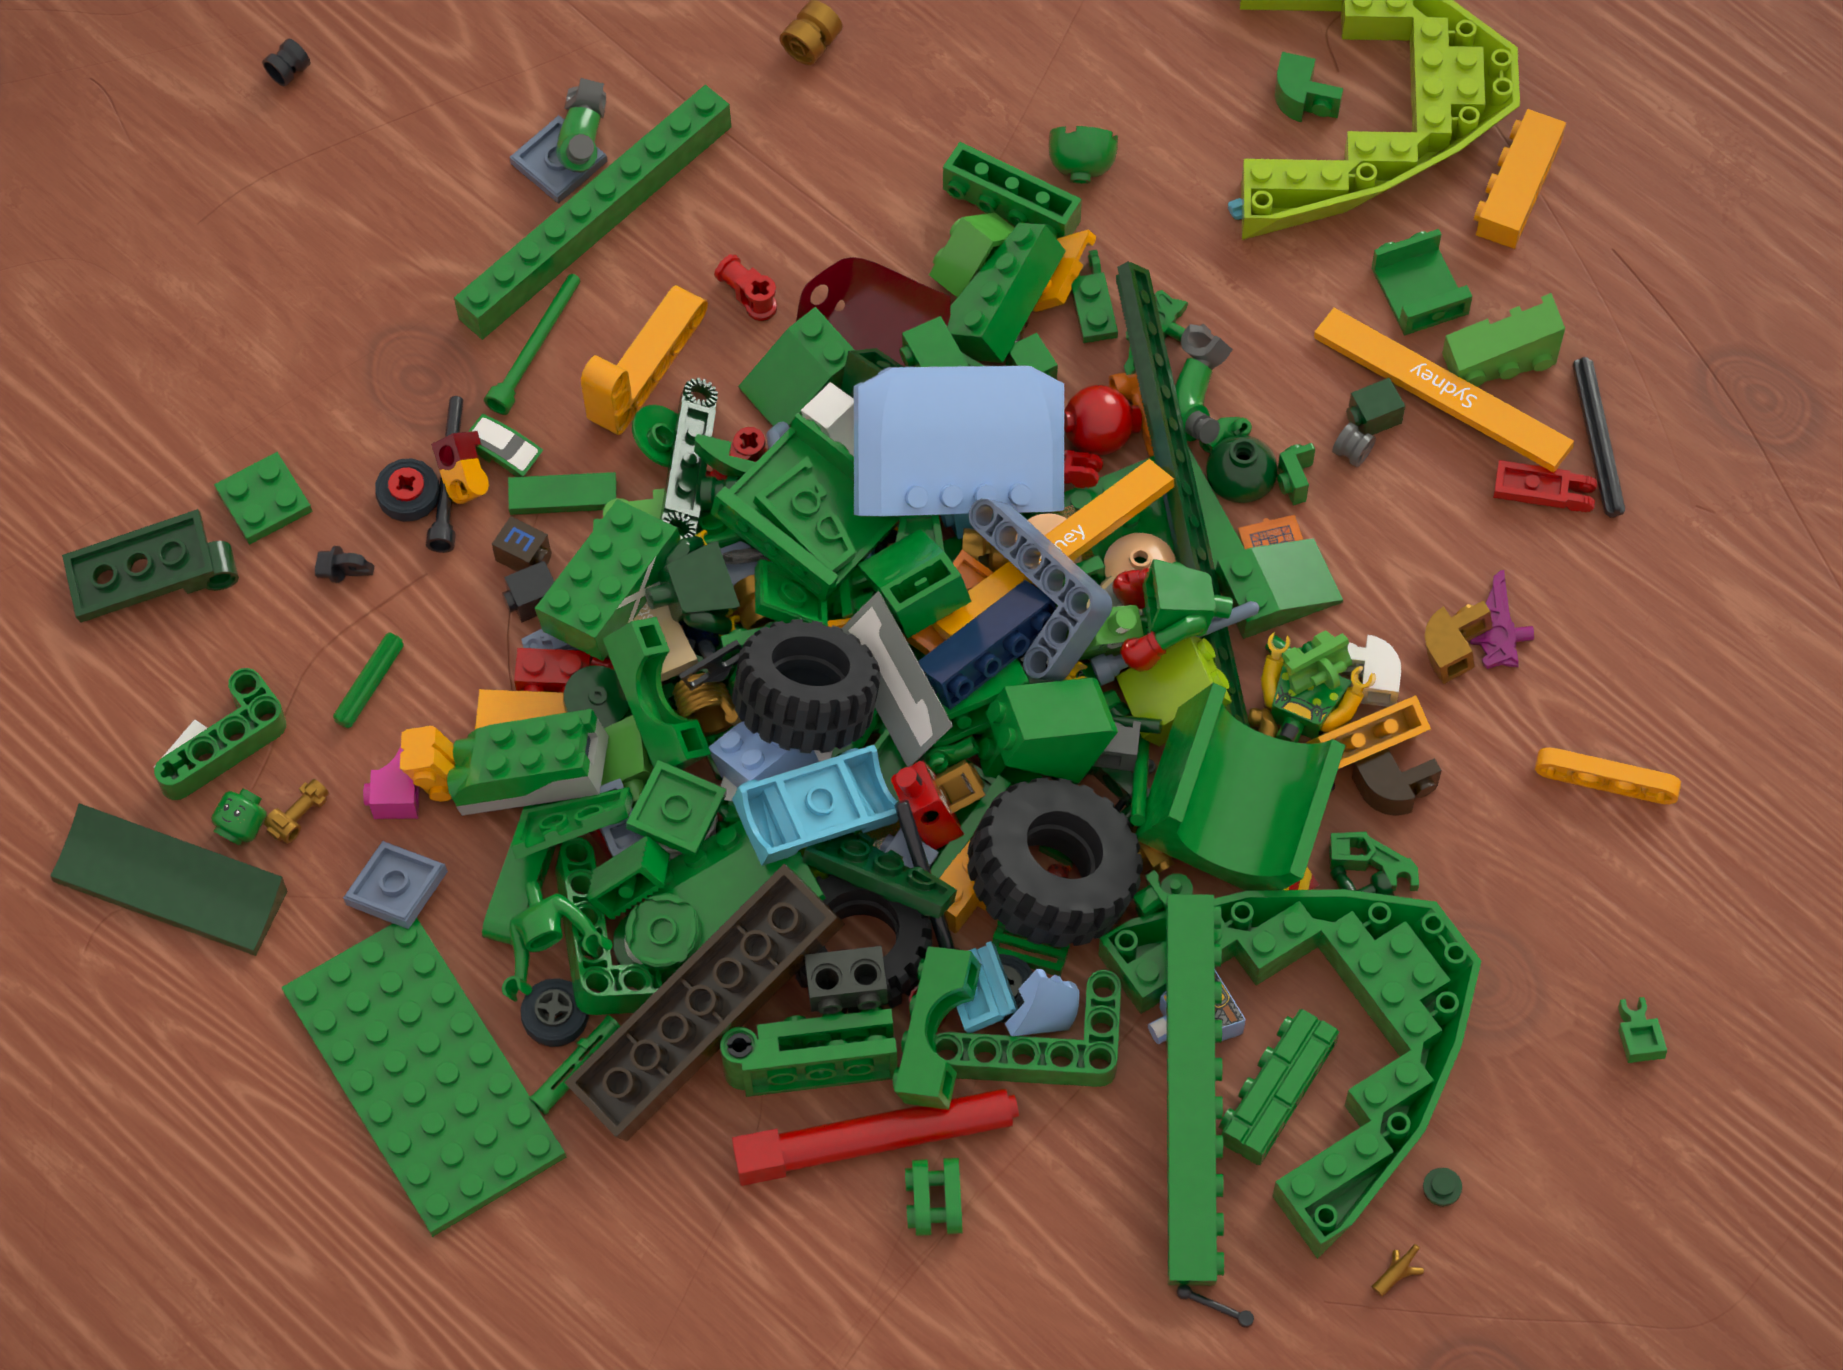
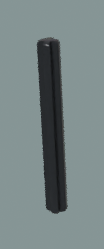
[1572,357,1625,518]

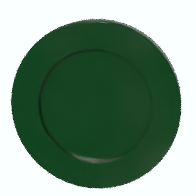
[563,665,629,728]

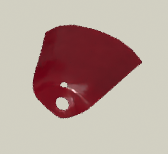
[796,257,951,367]

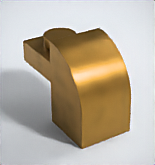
[1425,601,1493,684]

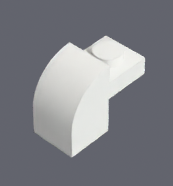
[1340,635,1401,707]

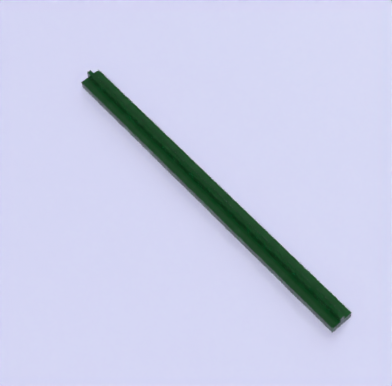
[1116,261,1250,727]

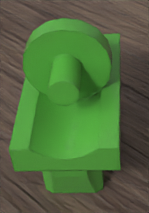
[1282,630,1353,695]

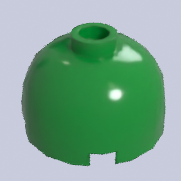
[1049,126,1118,184]

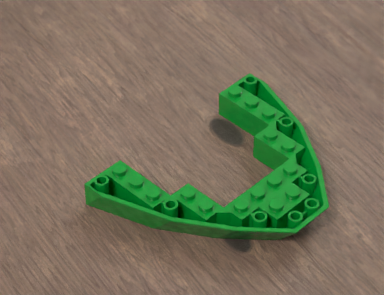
[1098,889,1481,1259]

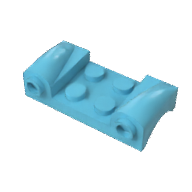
[732,745,898,866]

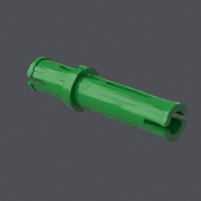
[529,1015,621,1115]

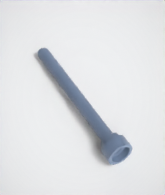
[1090,601,1259,686]

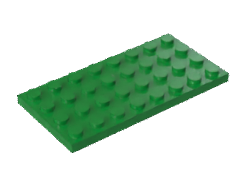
[281,918,567,1237]

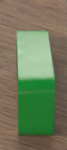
[154,668,286,800]

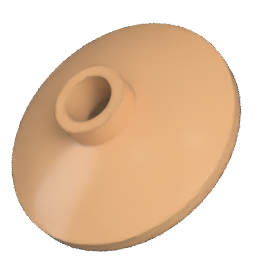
[1104,533,1176,578]

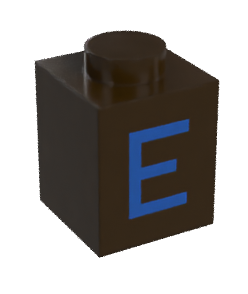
[492,516,552,572]

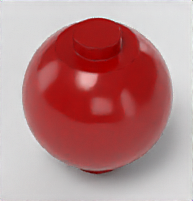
[1064,385,1142,456]

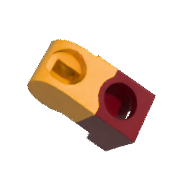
[431,431,489,504]

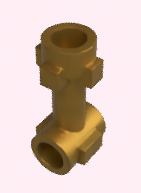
[264,779,329,844]

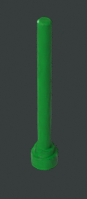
[484,274,581,415]

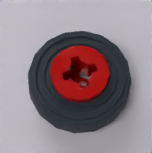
[375,458,440,522]

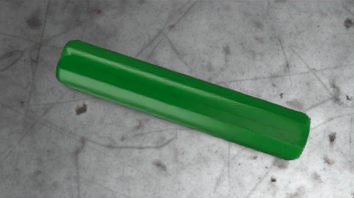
[333,632,404,728]

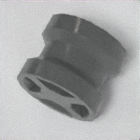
[1332,422,1376,467]

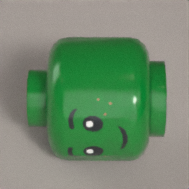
[211,788,267,846]

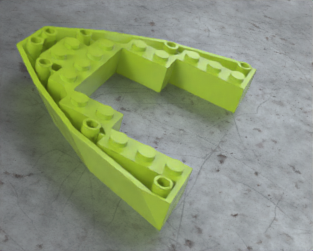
[1240,0,1520,240]

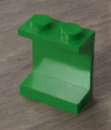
[1371,229,1473,336]

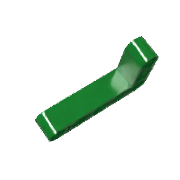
[555,837,681,1015]
[936,970,1121,1087]

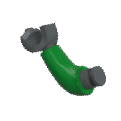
[556,78,606,173]
[1175,324,1233,444]

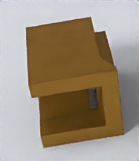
[935,760,986,813]

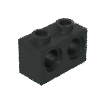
[805,946,888,1014]

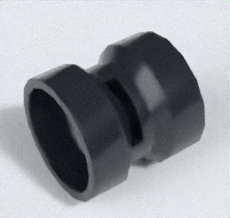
[262,38,311,86]

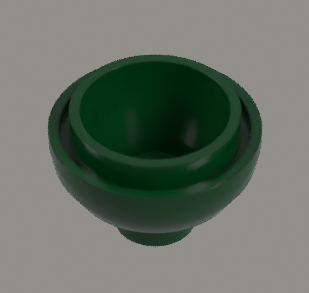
[1206,435,1278,503]

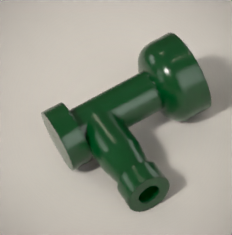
[1330,866,1395,896]

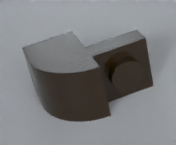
[1351,748,1442,816]

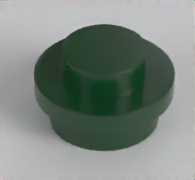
[1423,1168,1462,1207]

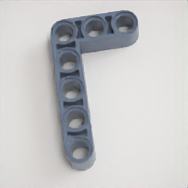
[969,498,1112,681]

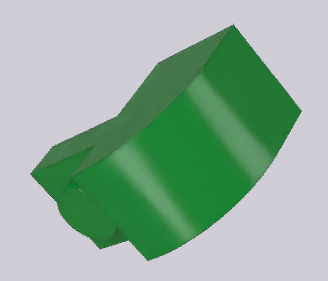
[1275,52,1343,122]

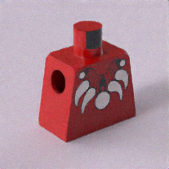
[891,761,964,850]

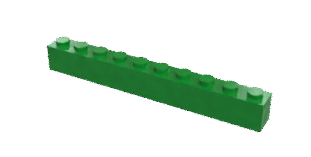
[454,84,732,340]
[1166,894,1224,1286]

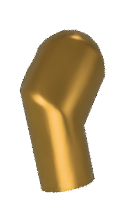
[1248,707,1278,738]

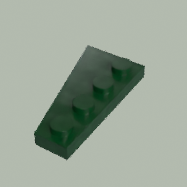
[802,832,957,919]

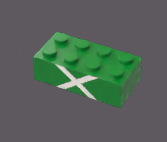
[535,499,681,661]

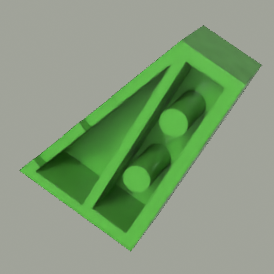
[1442,293,1565,387]

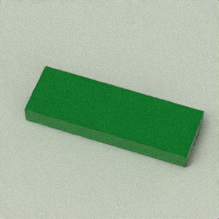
[508,472,617,515]

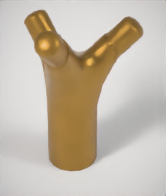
[1371,1244,1424,1297]

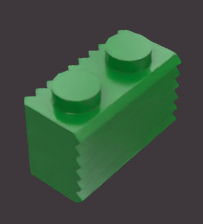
[587,836,670,919]

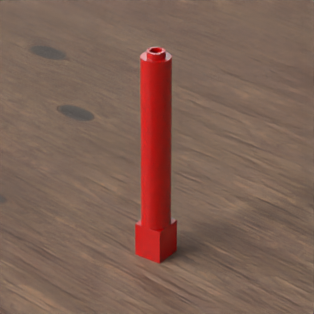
[732,1088,1019,1186]

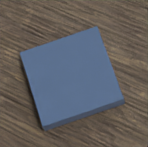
[509,115,608,204]
[343,841,448,929]

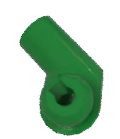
[1199,417,1252,453]
[925,736,980,774]

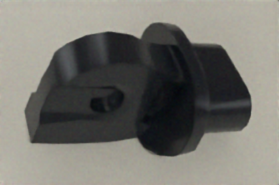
[315,546,375,583]

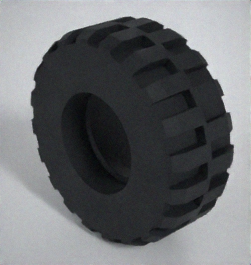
[967,778,1143,947]

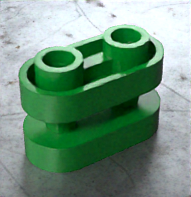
[905,1158,963,1236]

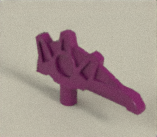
[1469,570,1534,669]

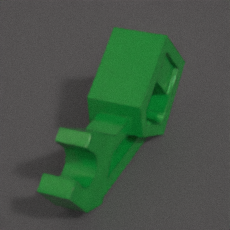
[1329,832,1419,891]

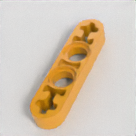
[1535,747,1681,804]

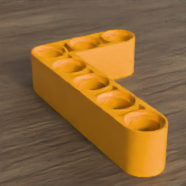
[581,285,708,435]

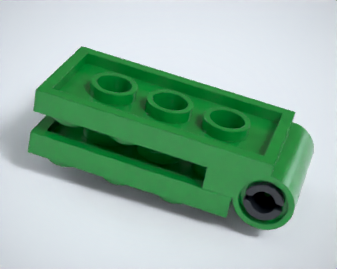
[720,1007,898,1097]

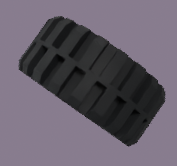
[732,619,881,753]
[795,874,932,1014]

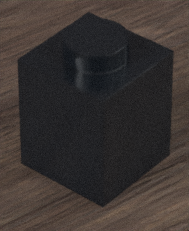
[502,561,555,623]

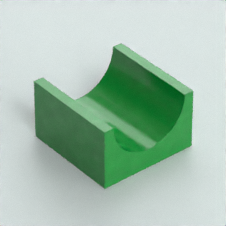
[1135,682,1345,891]

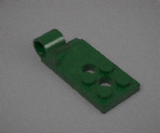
[62,509,239,623]

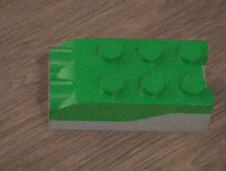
[447,709,609,816]

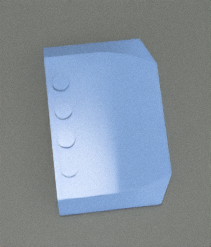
[854,365,1064,516]

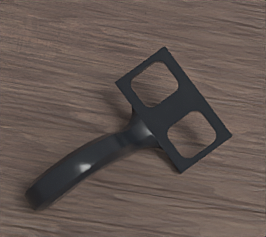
[679,638,743,691]

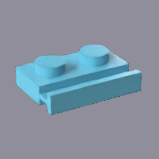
[957,941,1018,1033]

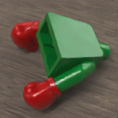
[1112,559,1233,672]

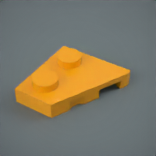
[1033,229,1096,312]

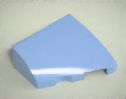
[1005,969,1079,1036]

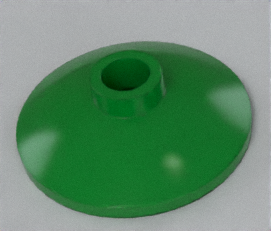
[632,405,677,467]

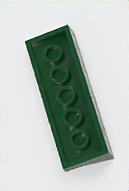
[50,803,288,956]

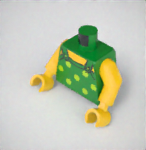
[1261,632,1376,743]

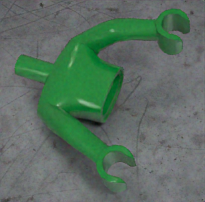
[502,881,613,1002]

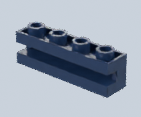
[918,580,1056,710]

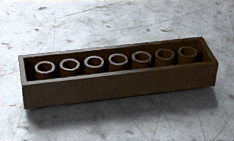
[564,864,845,1141]

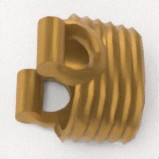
[672,673,741,737]

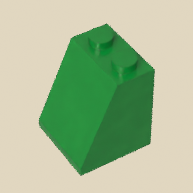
[986,678,1118,783]

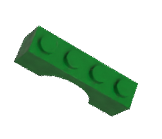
[603,617,711,770]
[893,946,981,1110]

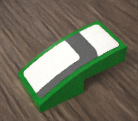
[468,414,543,477]

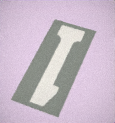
[842,591,953,767]

